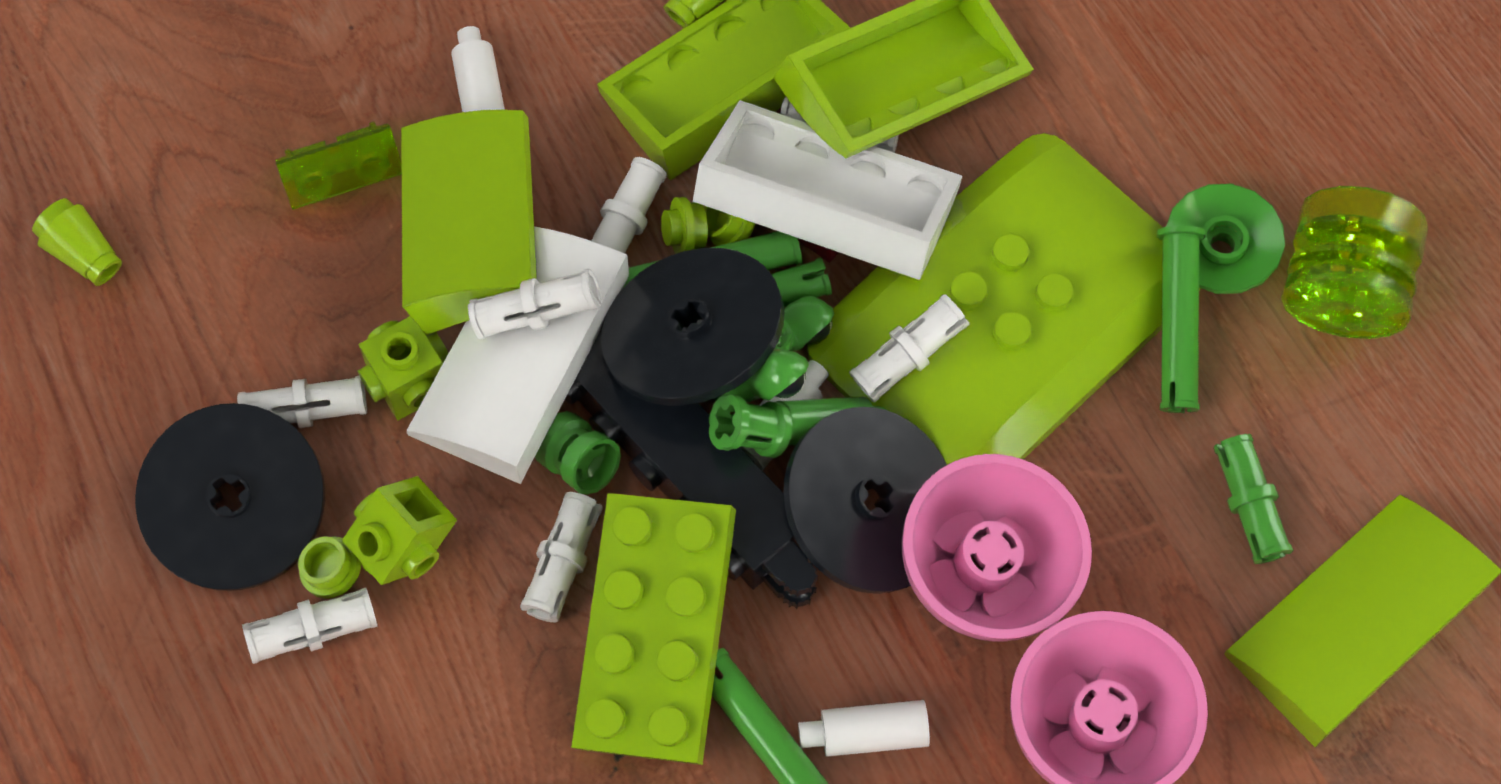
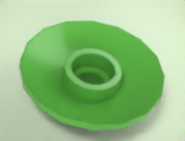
[1166,184,1285,294]

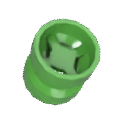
[535,411,621,495]

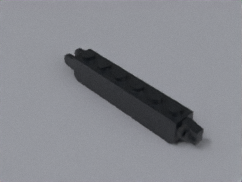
[565,327,818,609]

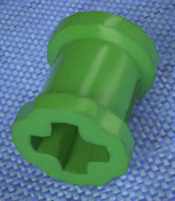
[709,394,793,458]

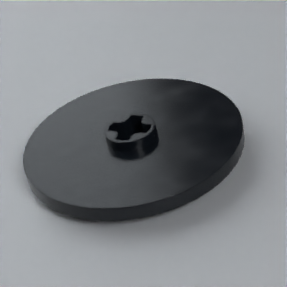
[601,248,785,406]
[135,403,325,591]
[784,407,947,594]

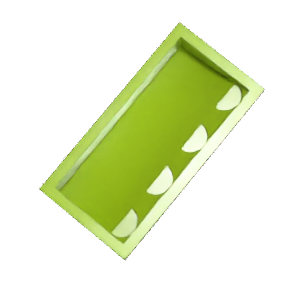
[597,0,850,180]
[774,0,1034,158]
[401,109,537,335]
[1224,495,1501,747]

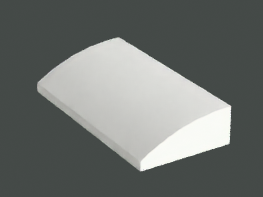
[692,100,962,280]
[407,226,629,484]

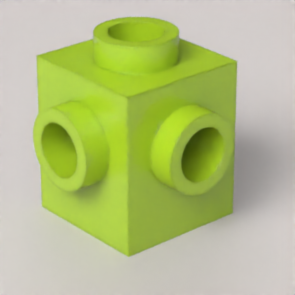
[357,316,449,421]
[342,476,457,585]

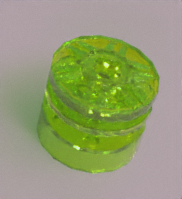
[1281,186,1429,339]

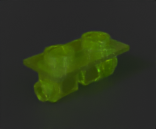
[275,121,402,210]

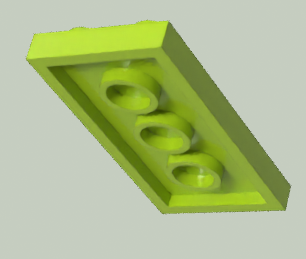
[571,493,736,765]

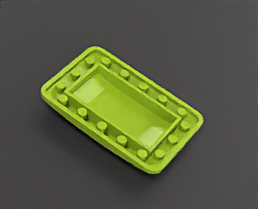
[807,133,1201,465]

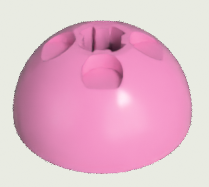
[902,454,1092,642]
[1010,611,1208,784]

